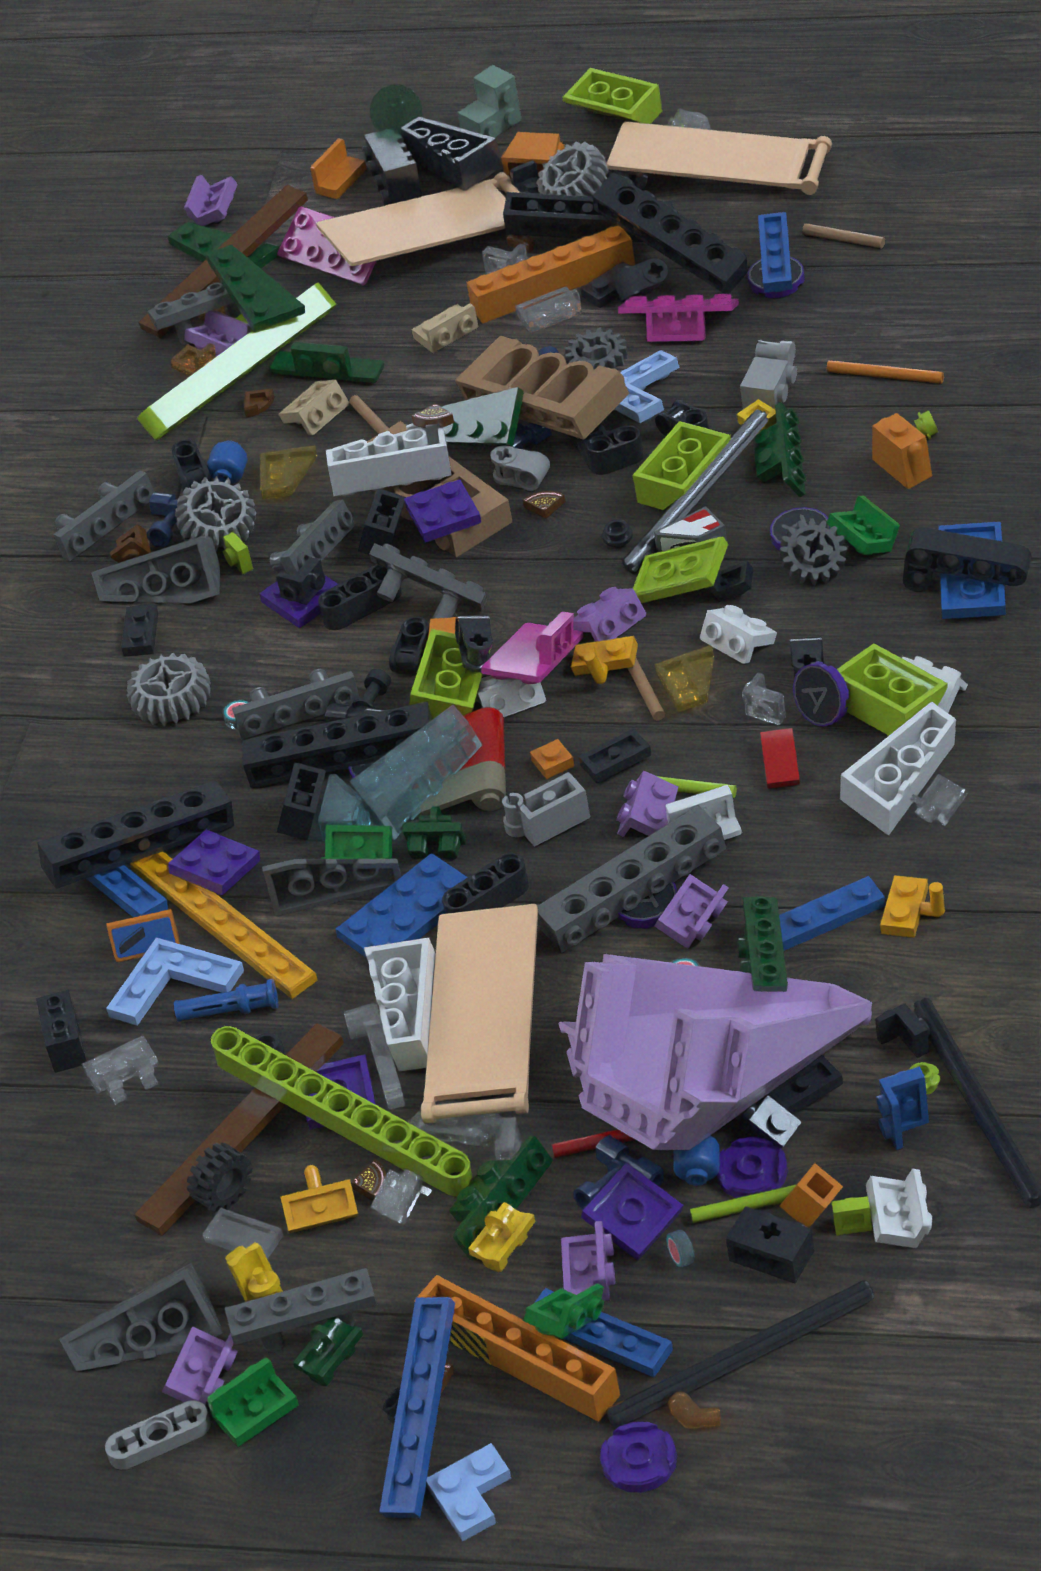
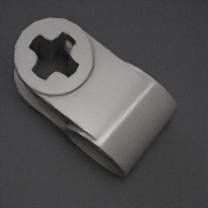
[490,445,550,491]

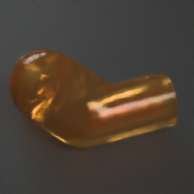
[668,1392,721,1429]

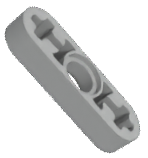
[105,1400,211,1470]

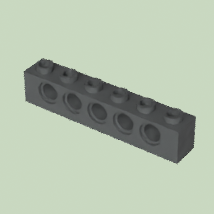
[537,805,726,953]

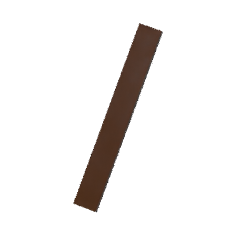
[139,184,309,338]
[134,1023,344,1236]

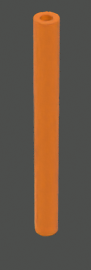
[827,360,944,384]

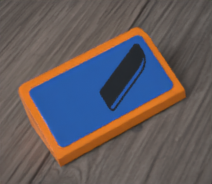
[107,909,180,962]

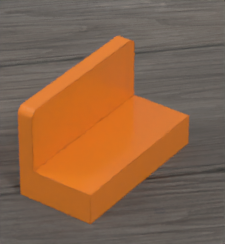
[310,138,367,199]

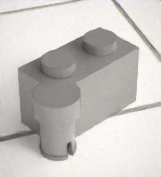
[740,340,797,409]
[502,772,590,847]

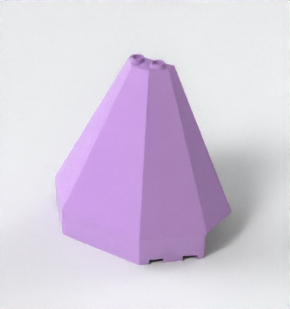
[559,954,872,1150]

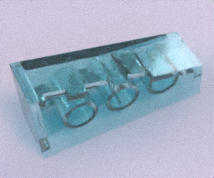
[350,705,482,840]

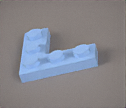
[614,350,679,423]
[106,938,244,1026]

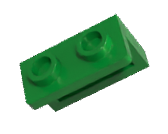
[826,496,900,555]
[321,825,392,859]
[523,1283,604,1338]
[207,1357,299,1447]

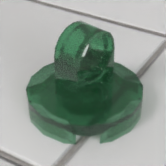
[370,85,422,138]

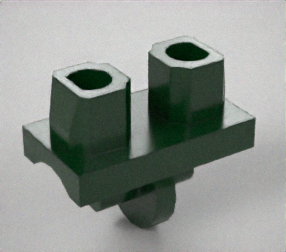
[402,806,467,859]
[293,1316,363,1387]

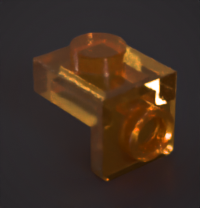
[171,343,216,376]

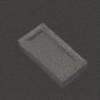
[203,1208,283,1259]

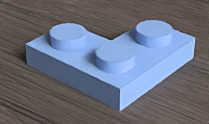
[426,1444,511,1541]

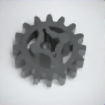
[565,328,628,370]
[779,518,847,585]

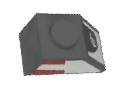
[654,506,728,553]

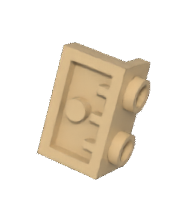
[412,304,478,353]
[279,380,349,435]

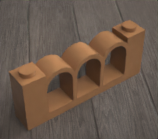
[455,336,630,439]
[367,421,512,557]

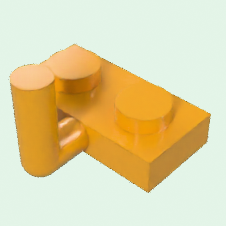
[571,636,638,684]
[880,875,945,938]
[280,1165,359,1234]

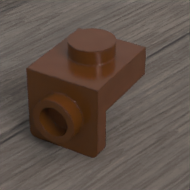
[110,524,151,563]

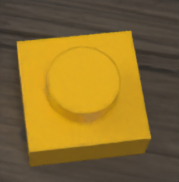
[737,399,777,431]

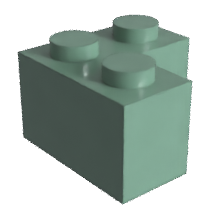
[458,65,522,138]

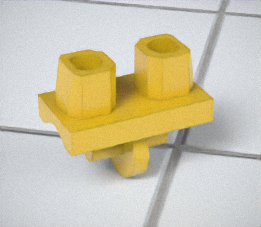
[468,1202,535,1272]
[225,1242,283,1302]

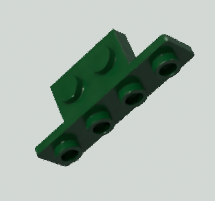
[270,342,384,383]
[753,402,806,497]
[737,896,788,992]
[449,1136,553,1260]

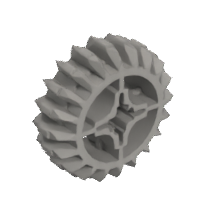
[536,142,609,197]
[175,476,256,550]
[127,653,211,726]

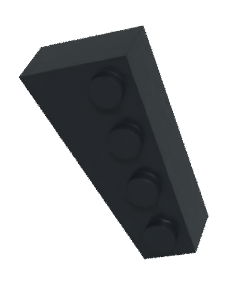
[401,117,501,191]
[362,127,422,206]

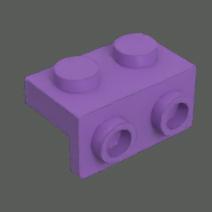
[184,175,237,226]
[184,310,251,356]
[573,587,646,642]
[616,771,678,837]
[655,874,729,949]
[561,1221,615,1301]
[162,1326,238,1405]

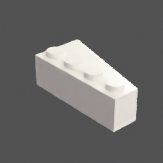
[326,423,452,496]
[840,702,956,836]
[364,938,436,1071]

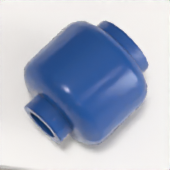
[207,441,248,484]
[673,1136,720,1186]

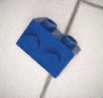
[876,1066,929,1150]

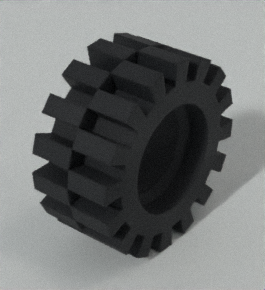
[187,1142,253,1212]

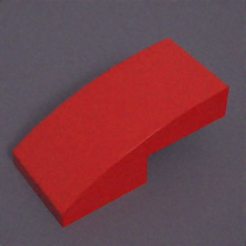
[760,728,800,789]

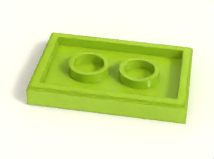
[633,537,728,603]

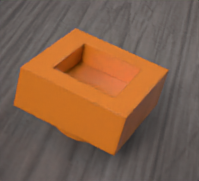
[530,739,574,779]

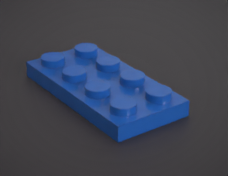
[939,522,1006,619]
[336,853,467,958]

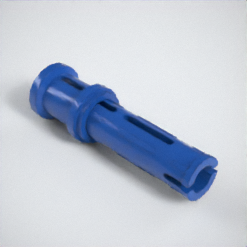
[174,979,279,1022]

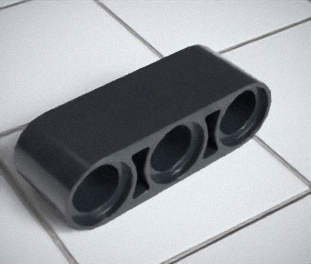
[318,564,402,630]
[442,853,529,914]

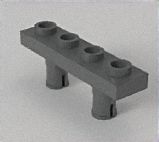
[148,283,241,345]
[53,471,154,561]
[270,499,355,576]
[369,543,487,619]
[232,669,360,740]
[225,1268,377,1352]

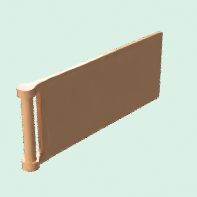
[606,122,832,195]
[317,172,520,266]
[421,904,538,1124]

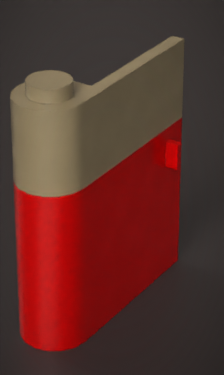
[410,707,506,820]

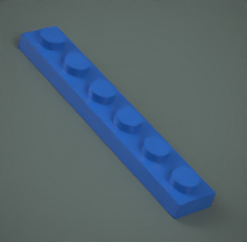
[380,1297,455,1518]

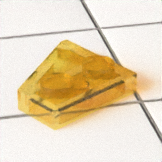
[260,445,317,499]
[655,645,714,712]

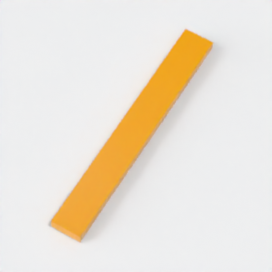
[130,851,318,999]

